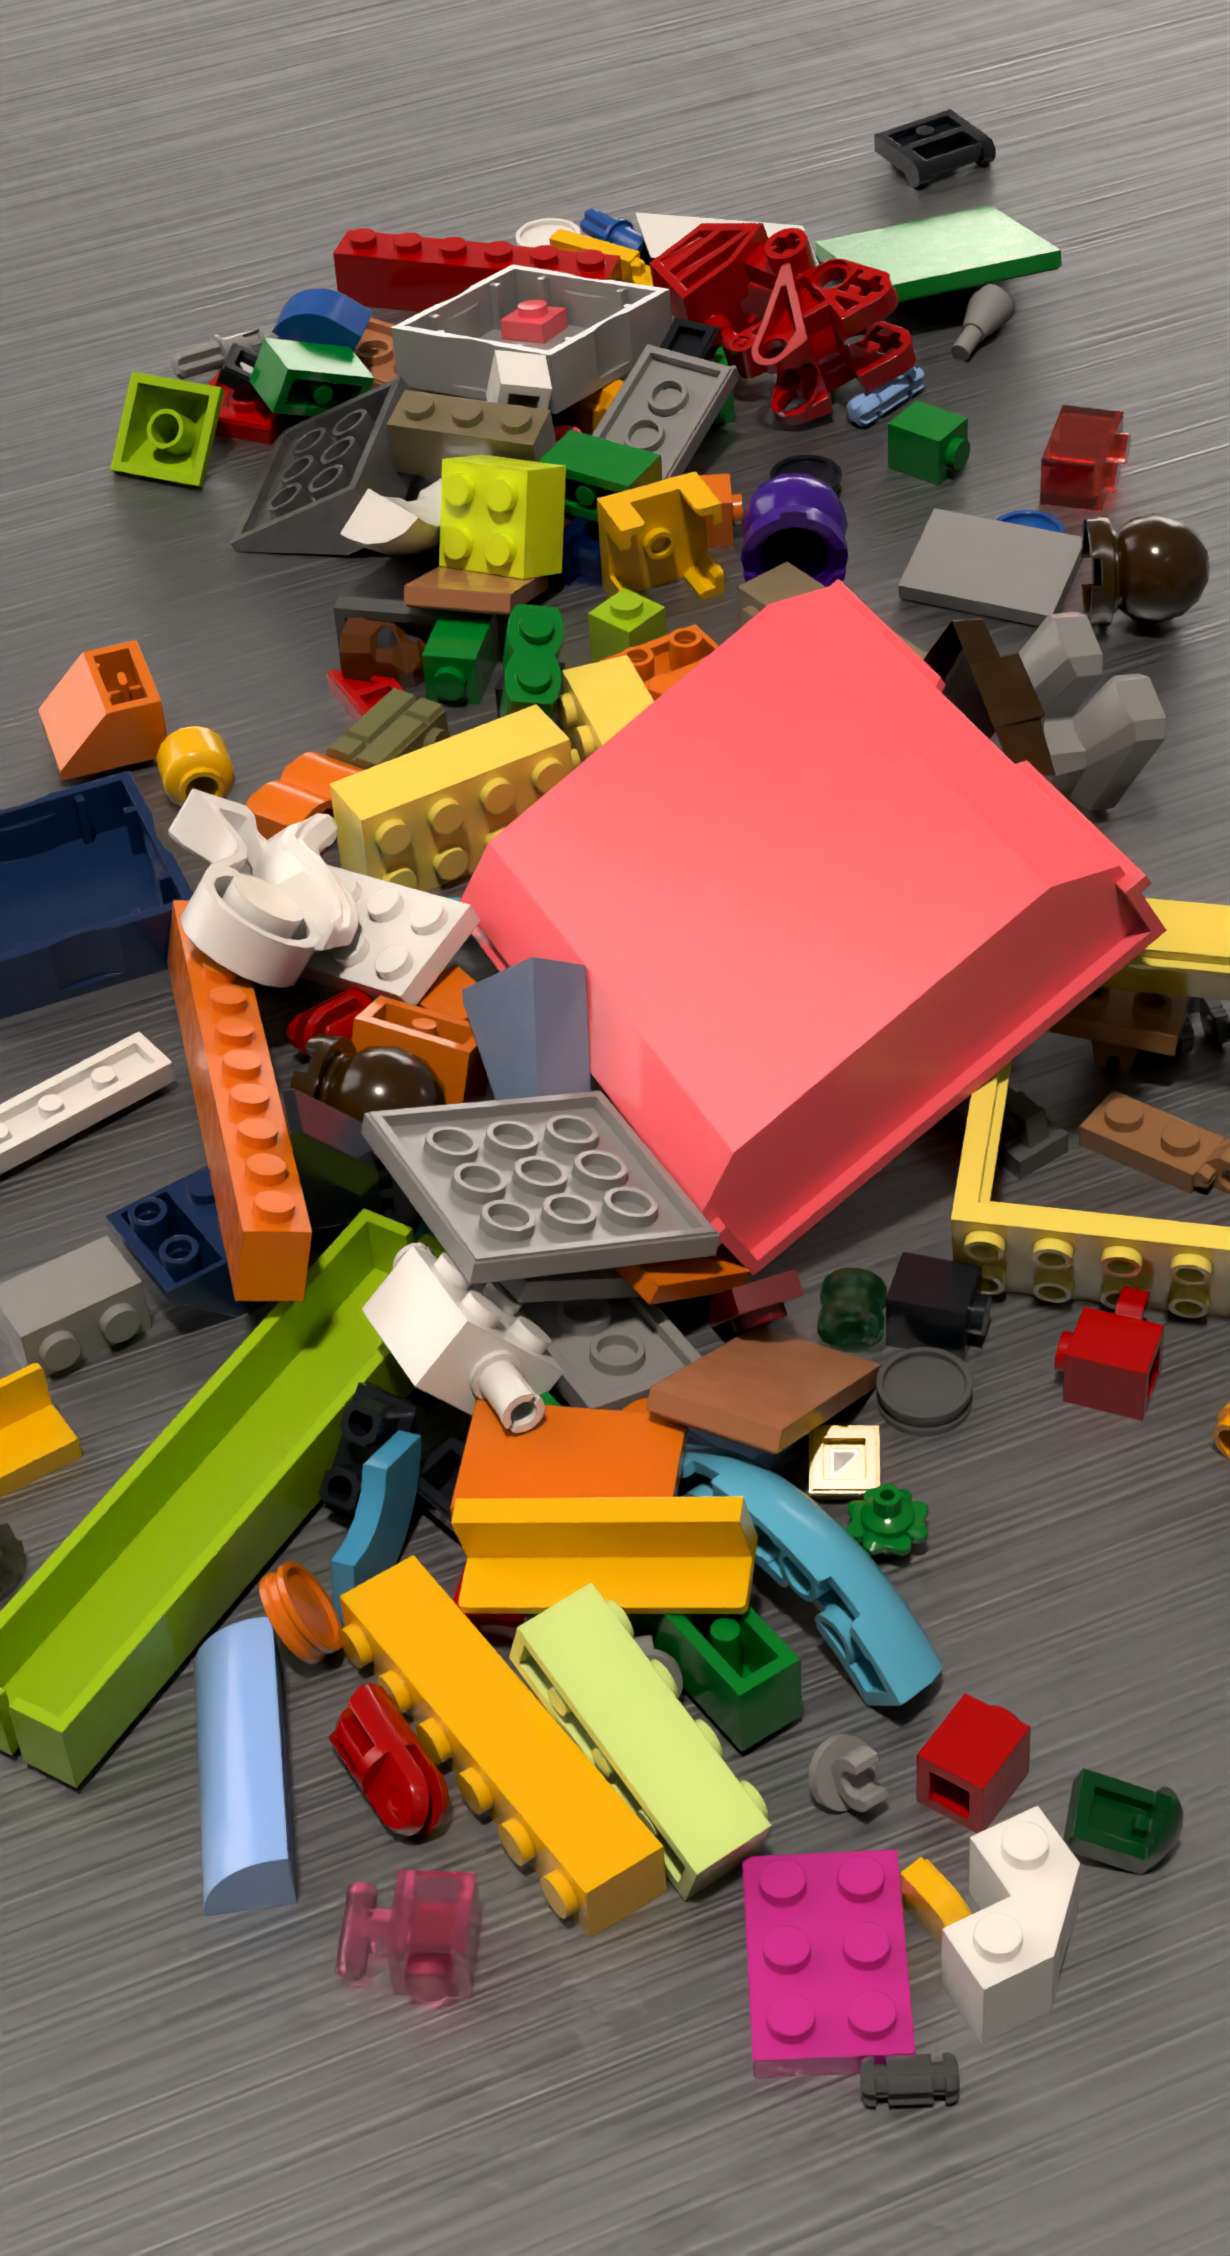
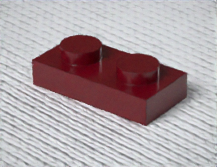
[703,1269,804,1334]

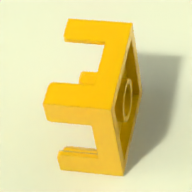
[597,471,725,599]

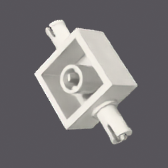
[362,1242,564,1433]

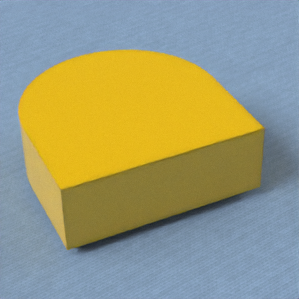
[900,1857,972,1947]

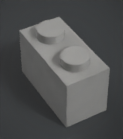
[0,1235,152,1377]

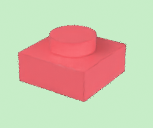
[500,300,568,343]

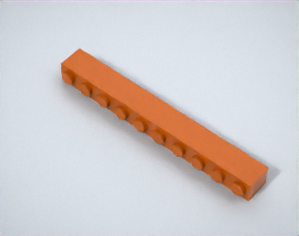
[167,900,312,1301]

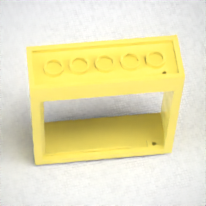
[951,898,1230,1318]

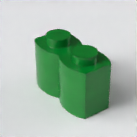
[500,604,564,723]

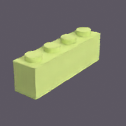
[509,1582,772,1901]

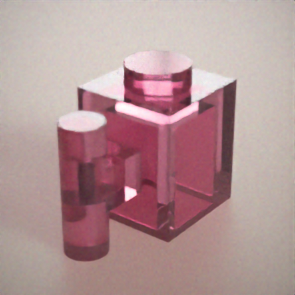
[335,1870,482,2002]

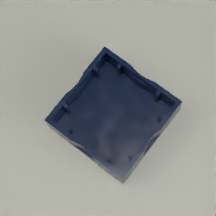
[0,771,193,1020]

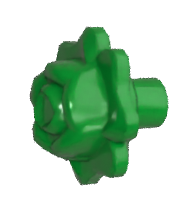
[846,1484,929,1557]

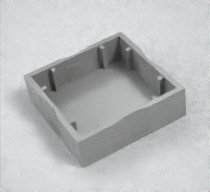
[391,264,672,414]

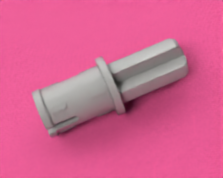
[171,327,265,380]

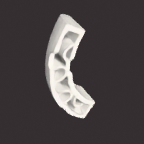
[340,478,442,556]

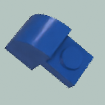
[272,288,373,351]

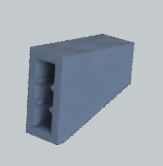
[462,957,591,1100]

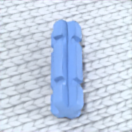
[846,366,925,427]

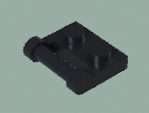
[874,109,996,188]

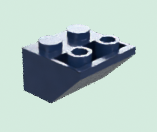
[105,1165,269,1317]

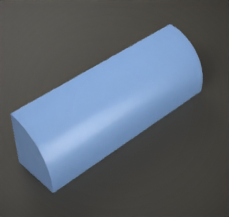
[194,1616,297,1916]

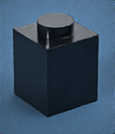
[886,1252,991,1361]

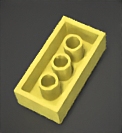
[329,704,573,892]

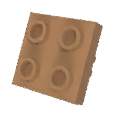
[1049,987,1192,1072]

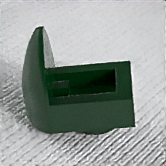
[1063,1768,1184,1874]

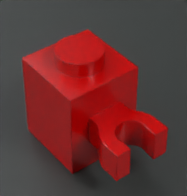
[1054,1286,1165,1421]

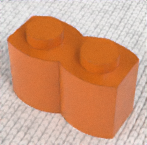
[246,751,365,855]

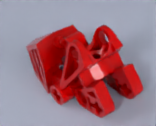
[649,223,917,425]

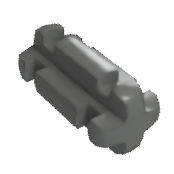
[860,2053,960,2106]

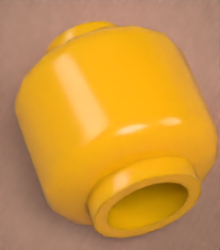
[156,726,235,808]

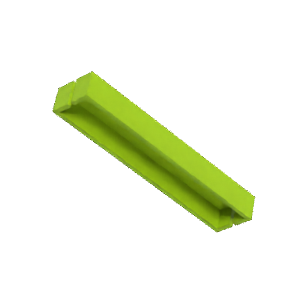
[0,1208,448,1788]

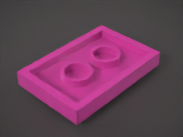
[742,1849,916,2079]

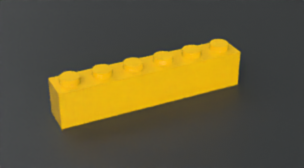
[338,1555,667,1939]

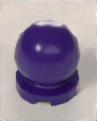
[741,473,848,587]

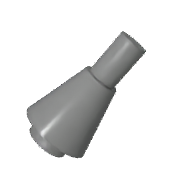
[951,283,1015,361]

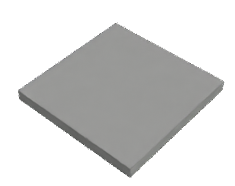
[361,1091,720,1285]

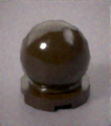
[1081,513,1210,626]
[286,1032,447,1151]

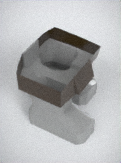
[923,612,1166,811]

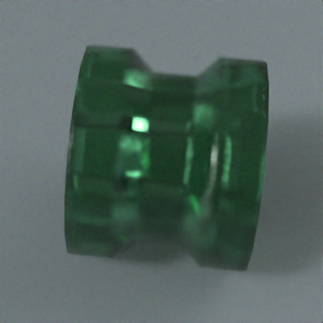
[817,1267,887,1353]

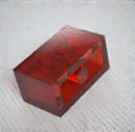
[1040,405,1131,512]

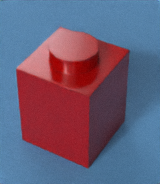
[916,1693,1031,1833]

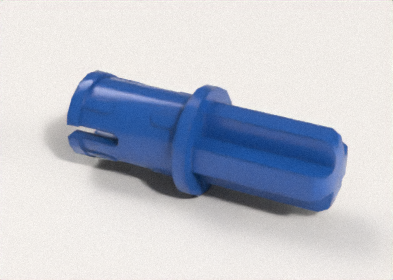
[580,208,655,266]

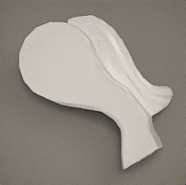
[168,788,358,988]

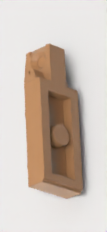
[1079,1090,1230,1195]

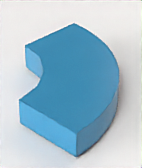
[331,1430,421,1624]

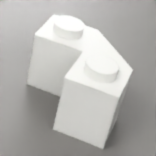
[941,1806,1080,2044]

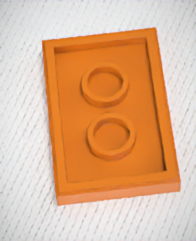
[450,1400,689,1518]

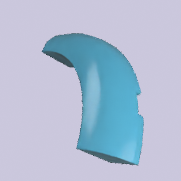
[677,1444,943,1706]

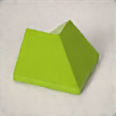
[110,371,225,488]

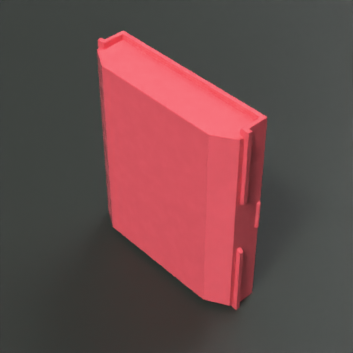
[459,579,1167,1276]

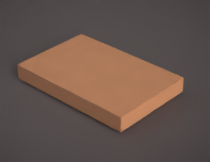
[404,566,549,615]

